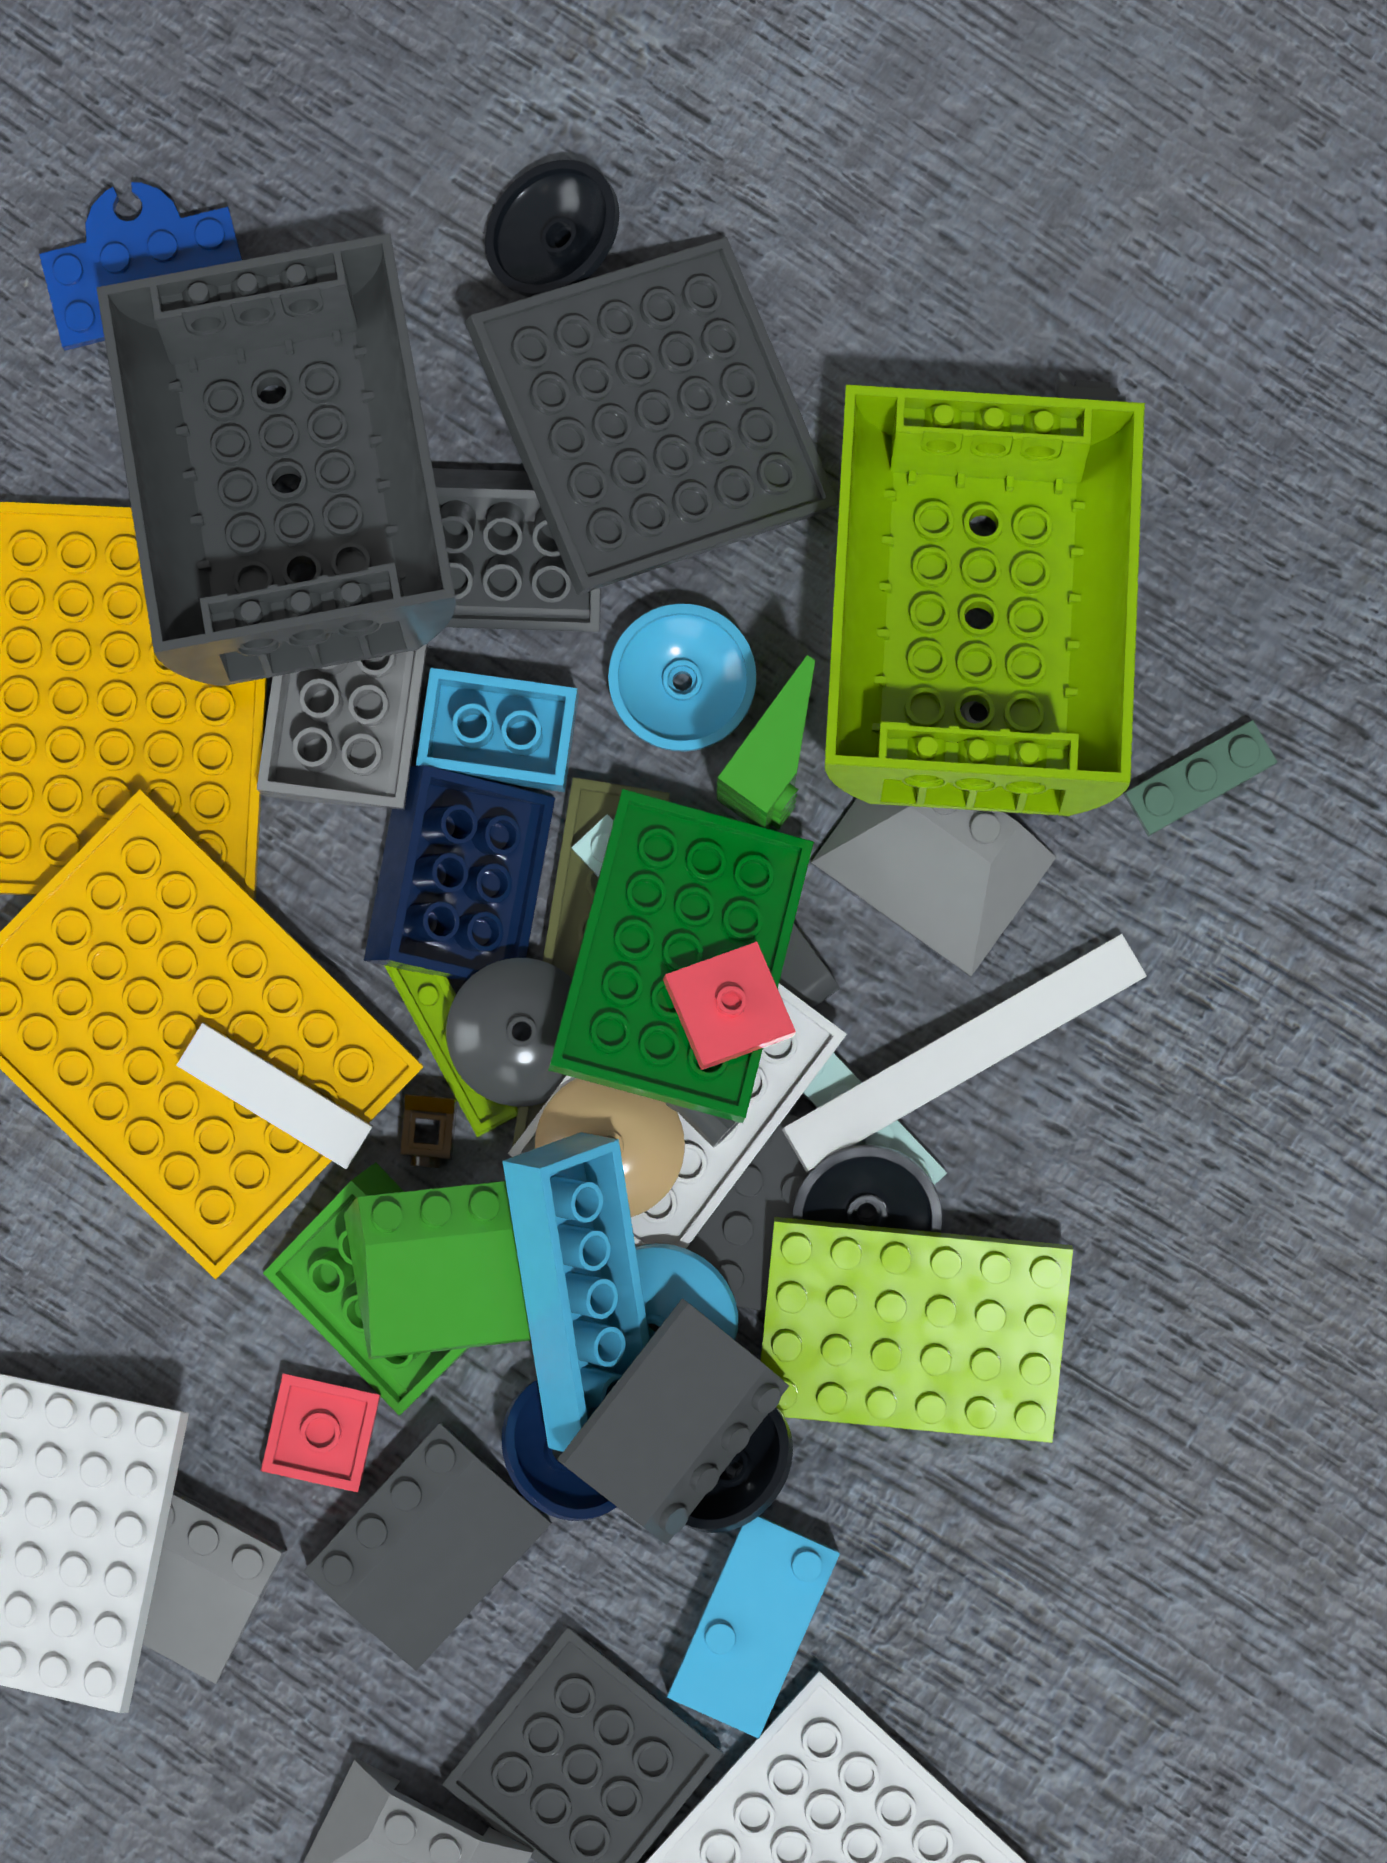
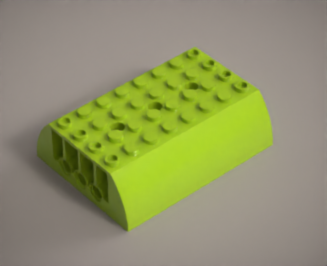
[825,385,1145,816]

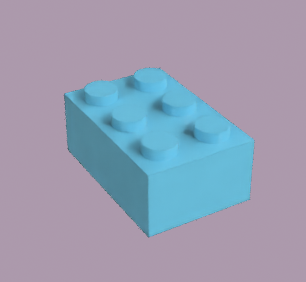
[416,668,579,792]

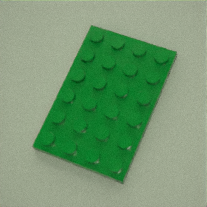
[548,789,814,1123]

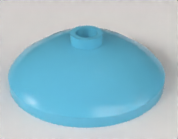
[608,604,756,752]
[635,1243,738,1340]

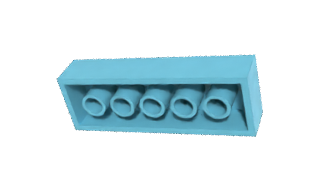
[502,1132,650,1452]

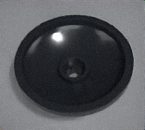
[485,160,619,297]
[793,1145,942,1233]
[685,1407,793,1533]

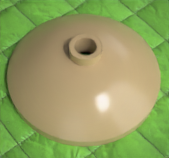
[535,1078,685,1217]

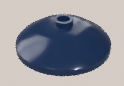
[501,1380,617,1521]

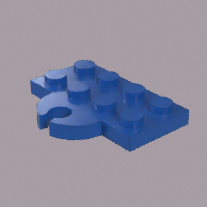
[39,182,242,351]

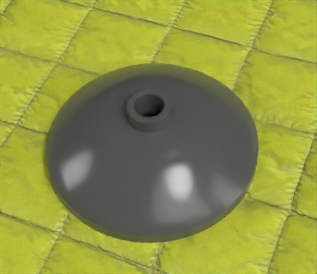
[446,958,572,1107]

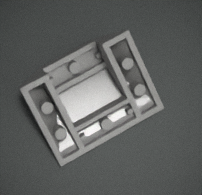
[811,799,1056,977]
[303,1758,534,1863]

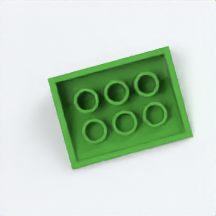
[717,655,815,830]
[263,1162,469,1416]
[344,1181,531,1359]

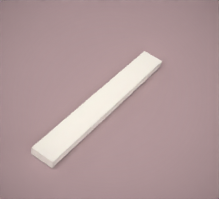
[782,934,1147,1172]

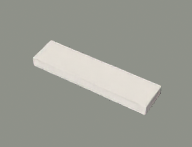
[176,1023,373,1169]

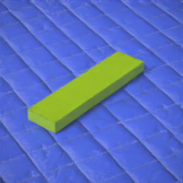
[384,965,518,1138]

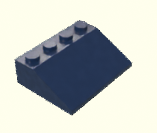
[364,765,555,981]

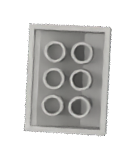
[257,643,428,810]
[142,1490,288,1684]

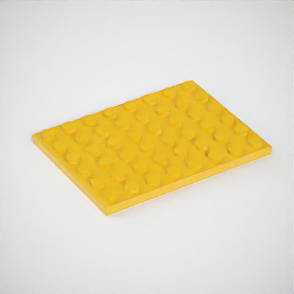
[0,502,268,901]
[0,789,425,1280]

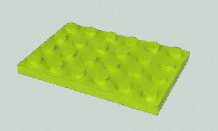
[760,1217,1073,1443]

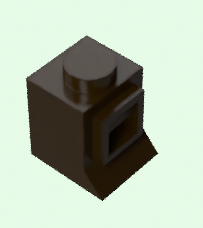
[400,1094,458,1168]

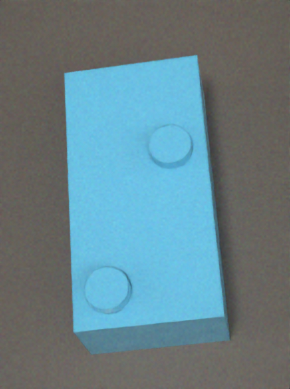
[667,1515,840,1739]

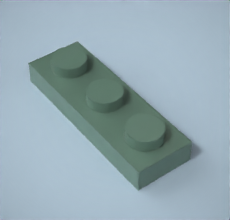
[1124,720,1277,837]

